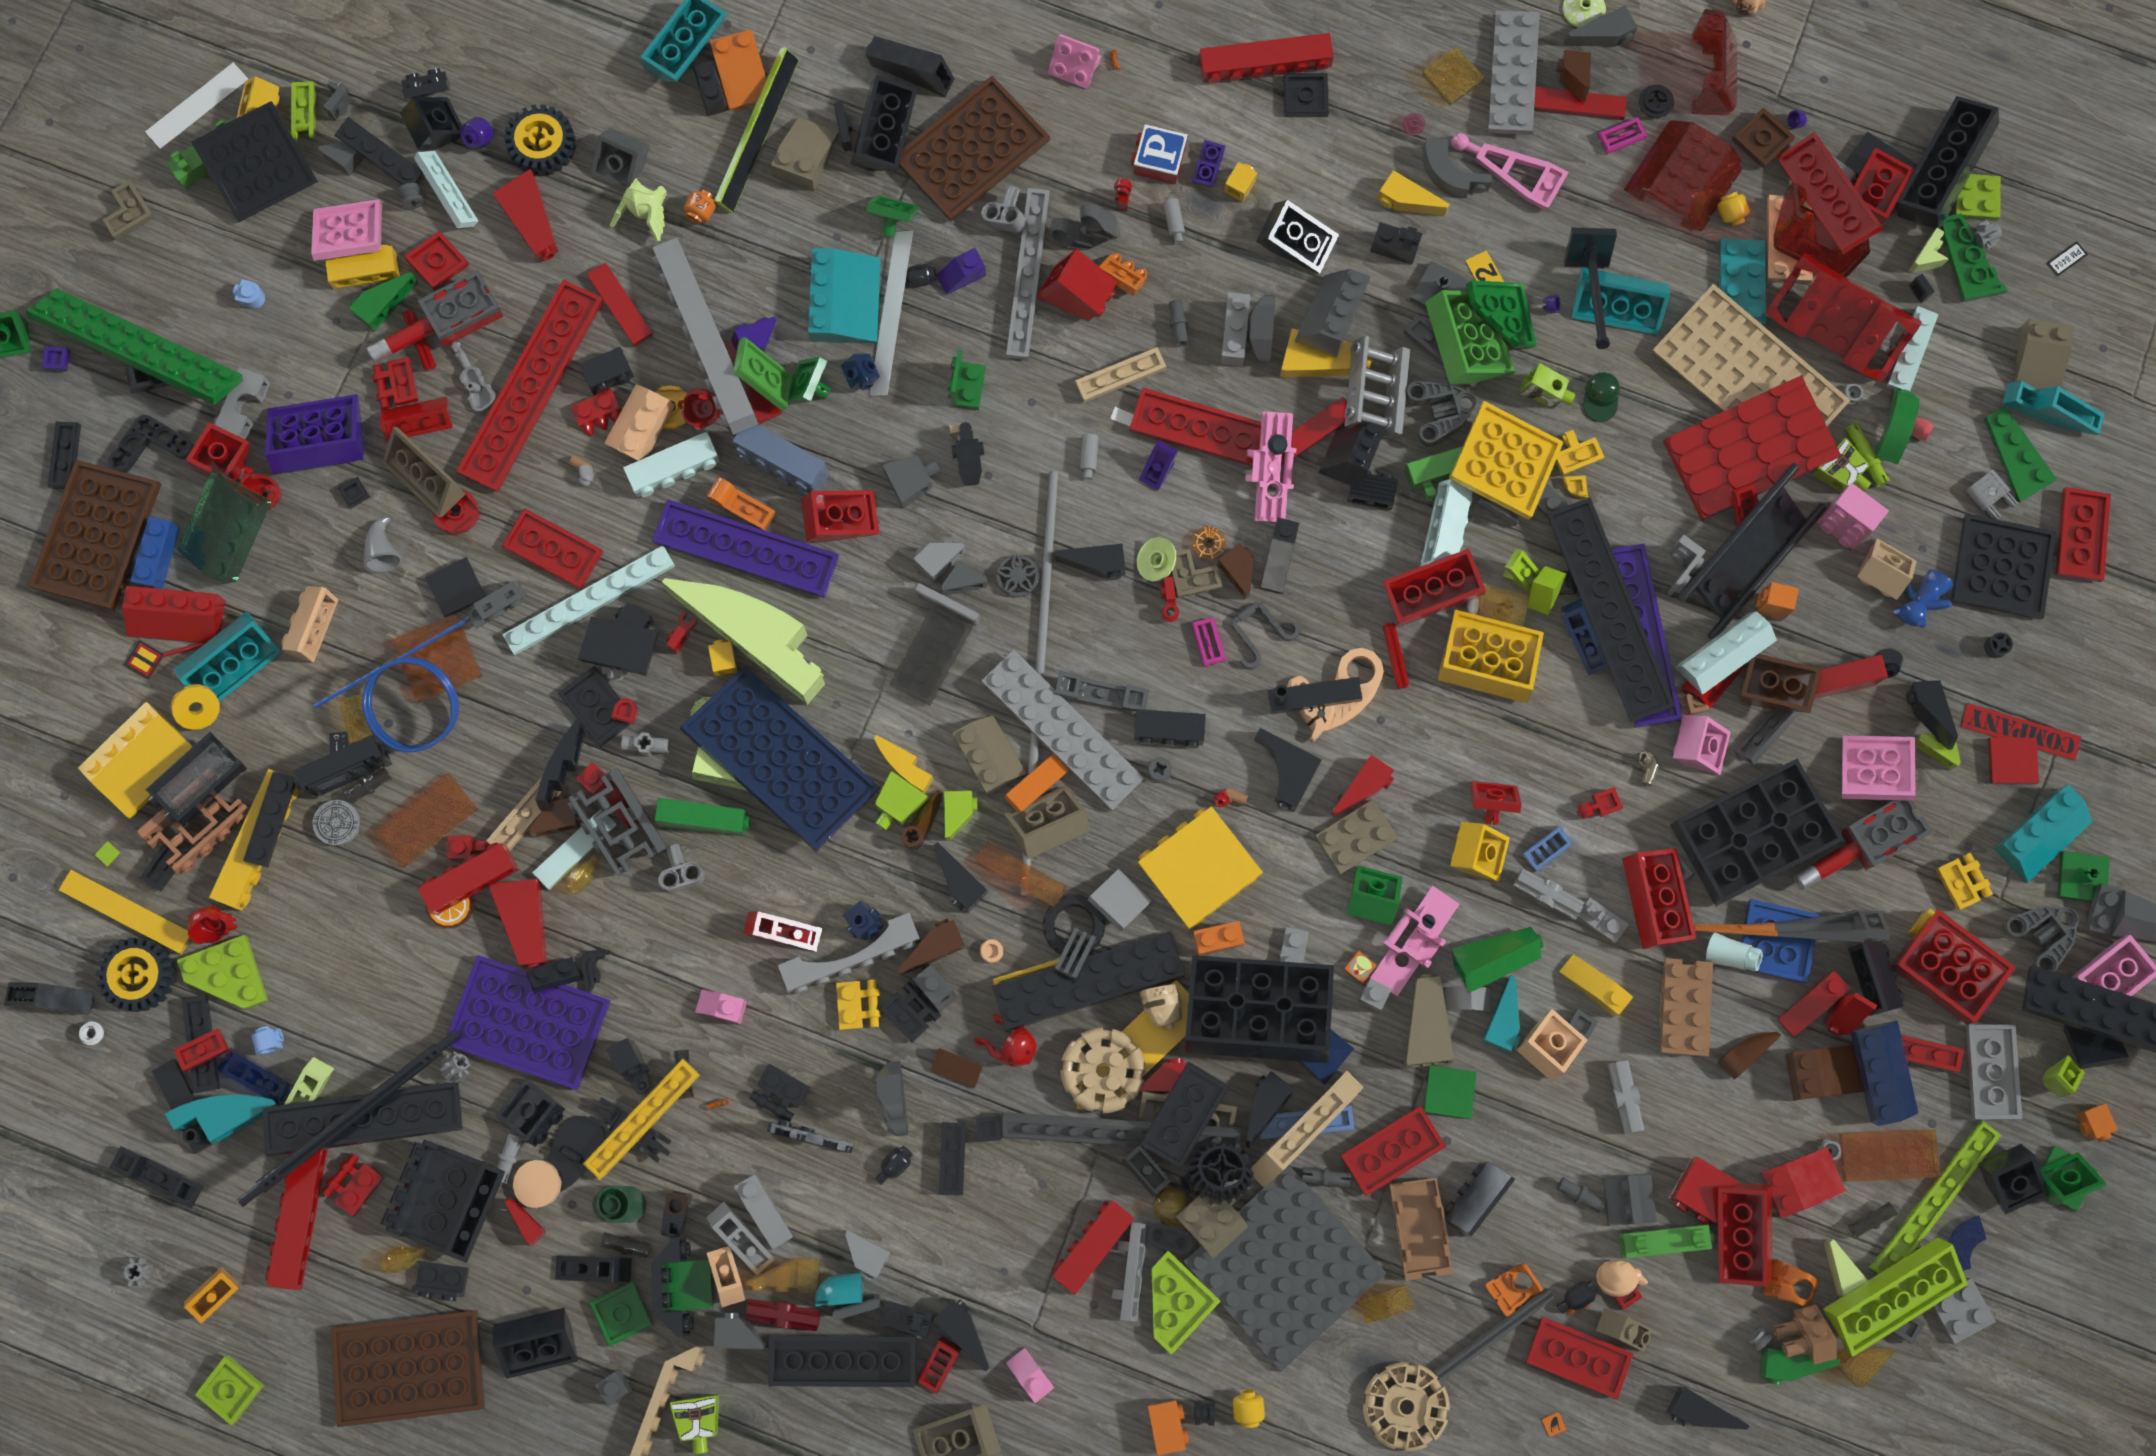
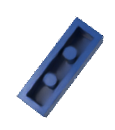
[130,517,180,589]

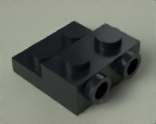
[401,68,451,99]
[496,1078,565,1147]

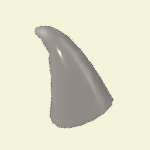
[363,517,403,573]

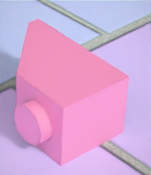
[695,990,747,1025]
[1006,1348,1054,1403]

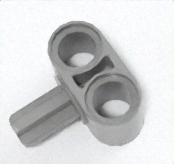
[981,185,1028,233]
[658,844,705,893]

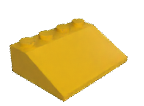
[1437,610,1544,703]
[78,702,193,819]

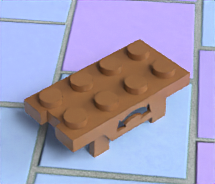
[1659,958,1713,1057]
[1389,1178,1453,1281]

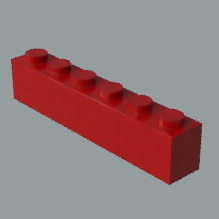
[1199,33,1334,83]
[265,1148,329,1290]

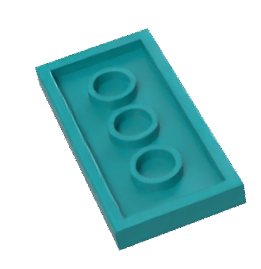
[1719,238,1766,326]

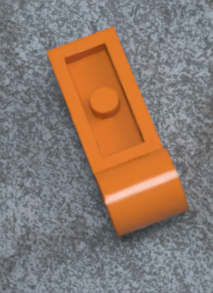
[706,477,776,530]

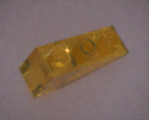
[745,1258,821,1293]

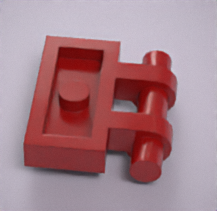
[372,357,419,410]
[322,1153,385,1216]

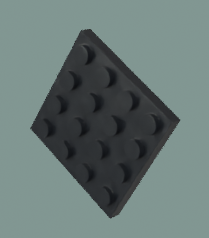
[191,100,318,223]
[1951,513,2056,620]

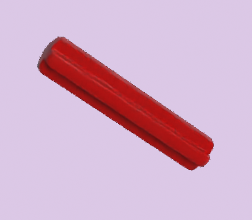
[402,309,436,371]
[1383,623,1409,689]

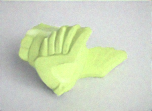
[609,178,667,242]

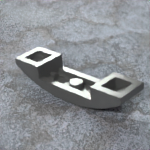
[1055,671,1149,711]

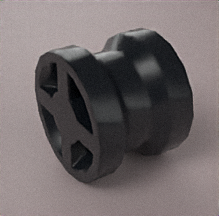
[1984,632,2013,658]
[1194,1400,1215,1426]

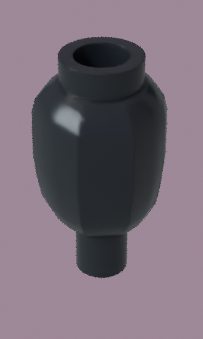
[905,264,937,287]
[875,1145,913,1185]
[1556,1280,1599,1313]

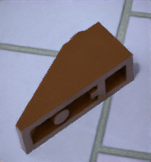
[898,918,965,976]

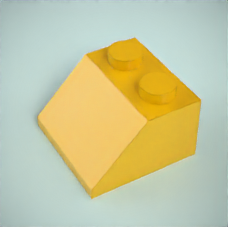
[1450,822,1510,882]

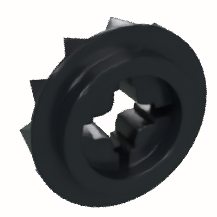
[1638,85,1674,119]

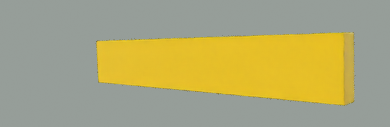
[59,870,191,954]
[583,1059,700,1180]

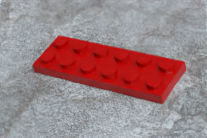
[1776,132,1883,255]
[1129,387,1261,467]

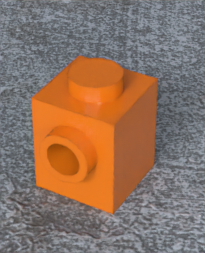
[2076,1103,2118,1142]

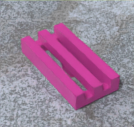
[1597,117,1647,155]
[1191,617,1226,667]

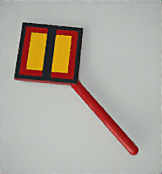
[124,640,204,679]

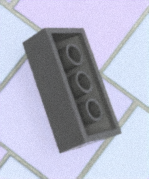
[1295,269,1370,357]

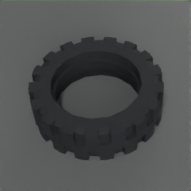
[1043,894,1105,957]

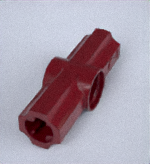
[745,1299,821,1332]

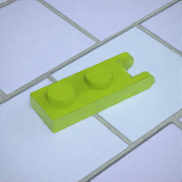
[291,81,316,140]

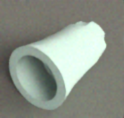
[1706,932,1763,971]

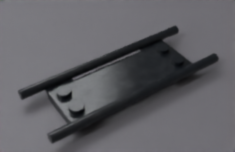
[1678,463,1827,640]

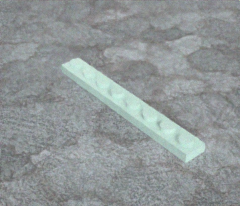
[502,546,675,655]

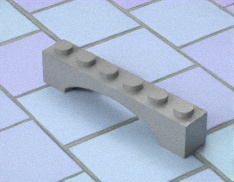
[778,913,921,995]

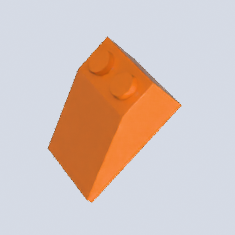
[710,29,767,111]

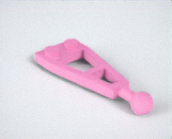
[1451,133,1568,211]

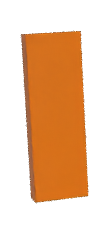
[1004,754,1069,814]

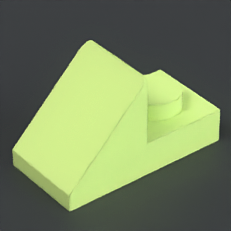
[1908,228,1948,273]

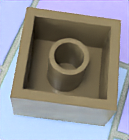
[1176,1195,1248,1259]

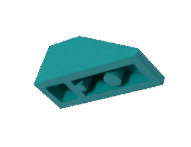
[1481,975,1521,1053]

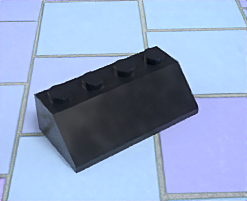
[850,75,918,171]

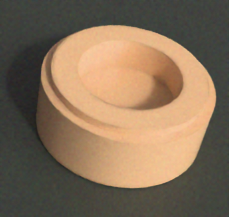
[980,939,1003,964]

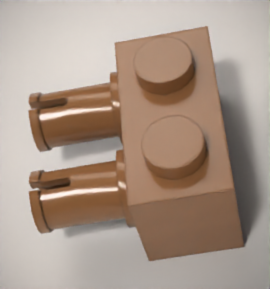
[1772,1304,1837,1365]

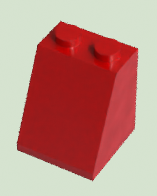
[1036,248,1118,321]

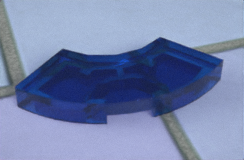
[1948,1216,1986,1271]

